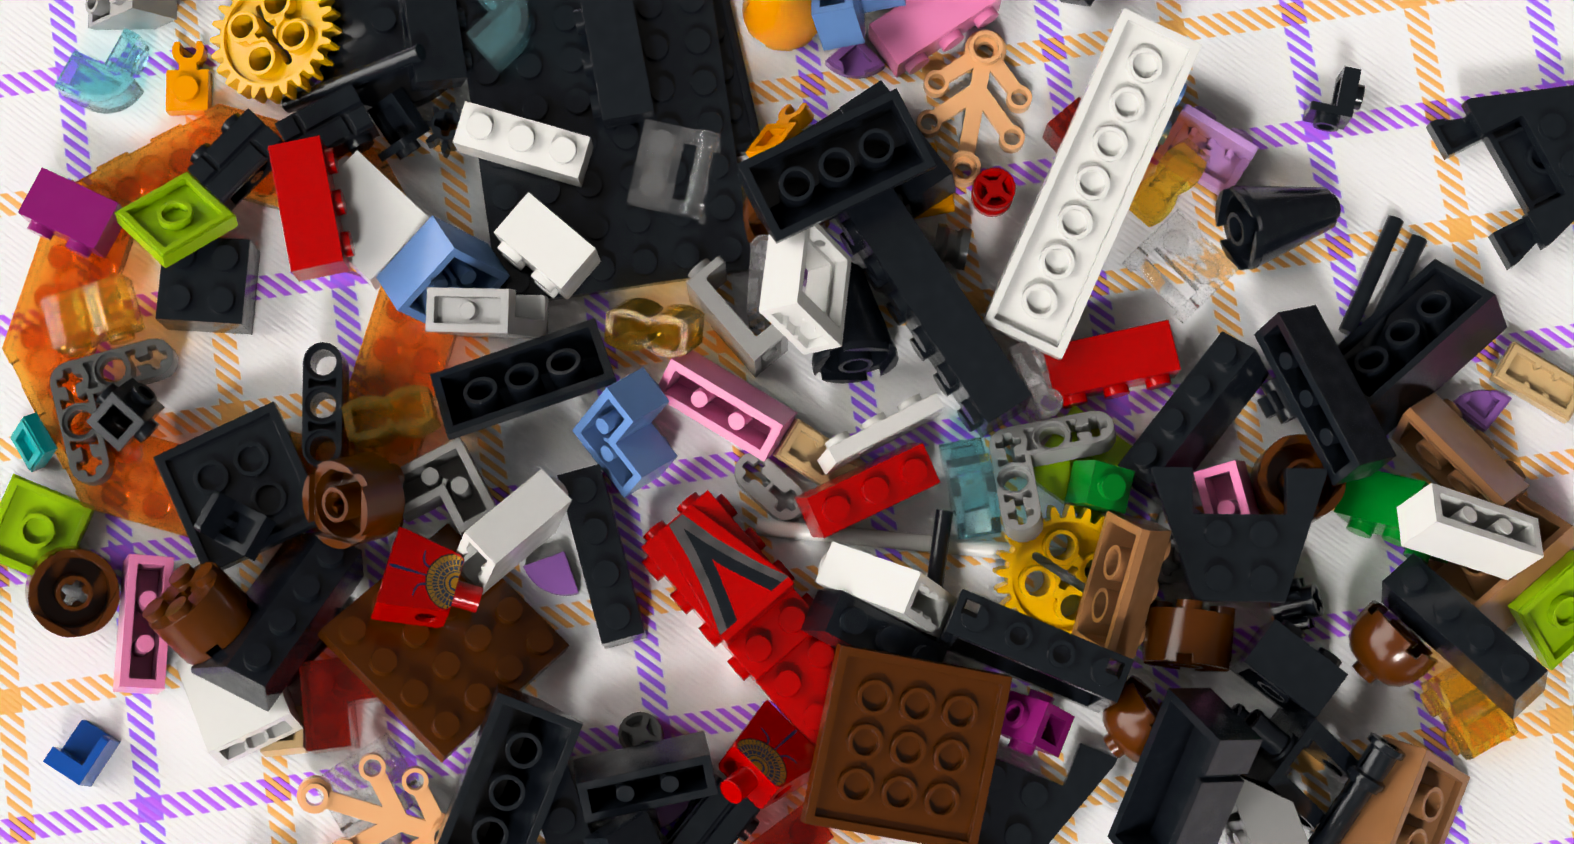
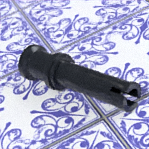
[1308,732,1406,844]

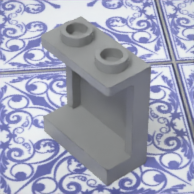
[686,255,788,378]
[425,287,549,338]

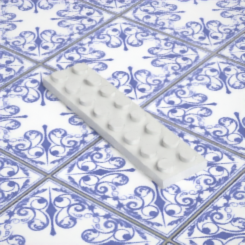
[982,8,1202,360]

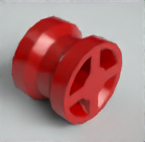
[971,168,1016,217]

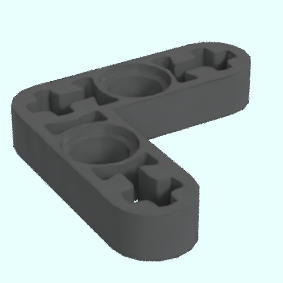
[50,338,178,486]

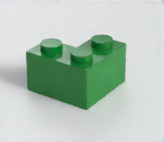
[1334,471,1448,564]

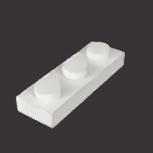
[817,393,945,475]

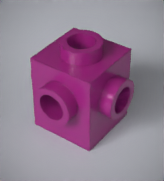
[1001,689,1075,758]

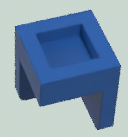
[43,720,120,787]

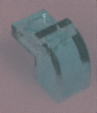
[466,0,532,73]
[54,28,150,114]
[939,437,1001,540]

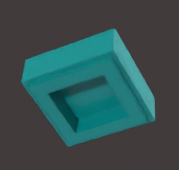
[10,412,58,472]

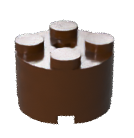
[1250,434,1346,523]
[302,452,405,549]
[25,546,120,638]
[143,562,253,665]
[1142,599,1236,672]

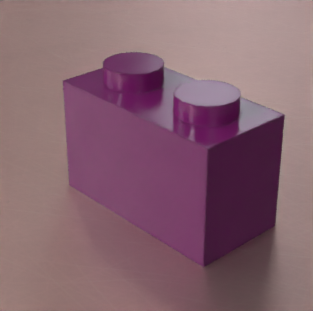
[17,167,123,259]

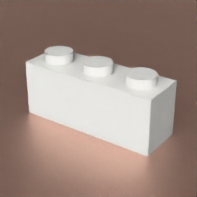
[453,101,593,187]
[1397,483,1544,580]

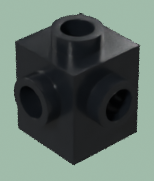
[86,377,165,451]

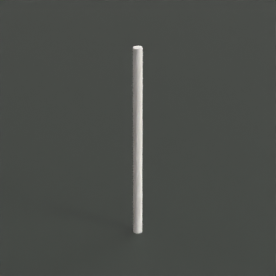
[756,518,1093,568]

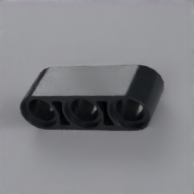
[302,342,349,469]

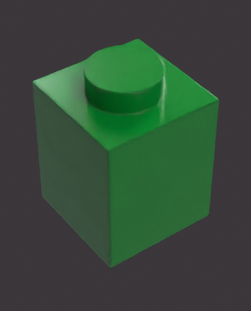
[1064,460,1135,514]

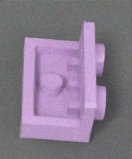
[1154,104,1259,196]

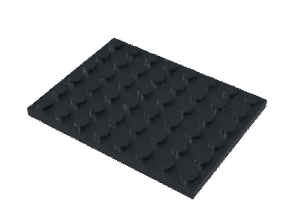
[456,0,753,301]

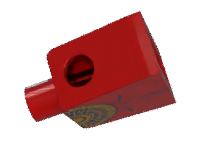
[371,527,483,628]
[718,700,815,809]

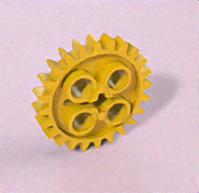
[210,0,342,104]
[992,504,1105,634]

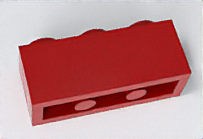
[268,135,355,282]
[1038,320,1181,409]
[794,443,941,538]

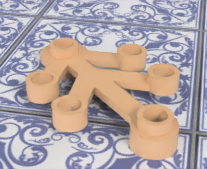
[916,30,1032,188]
[297,752,446,844]

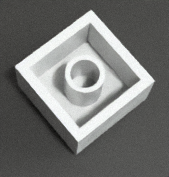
[494,192,601,300]

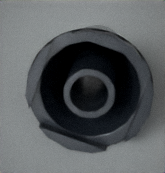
[1215,185,1341,270]
[812,261,899,384]

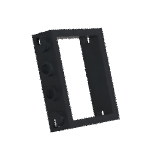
[938,589,1134,713]

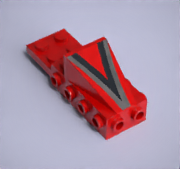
[641,490,836,747]

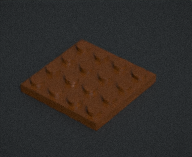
[318,523,569,763]
[800,643,1013,844]

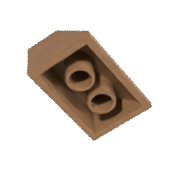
[1391,393,1530,508]
[1427,494,1574,632]
[1071,511,1172,661]
[1339,736,1470,844]

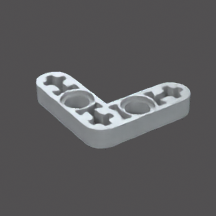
[989,411,1116,542]

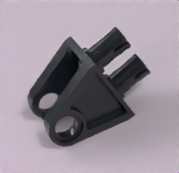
[1231,703,1358,830]

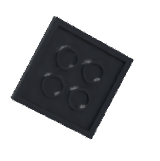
[153,401,317,570]

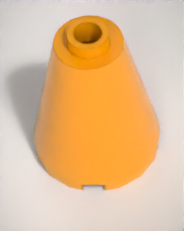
[742,0,817,51]

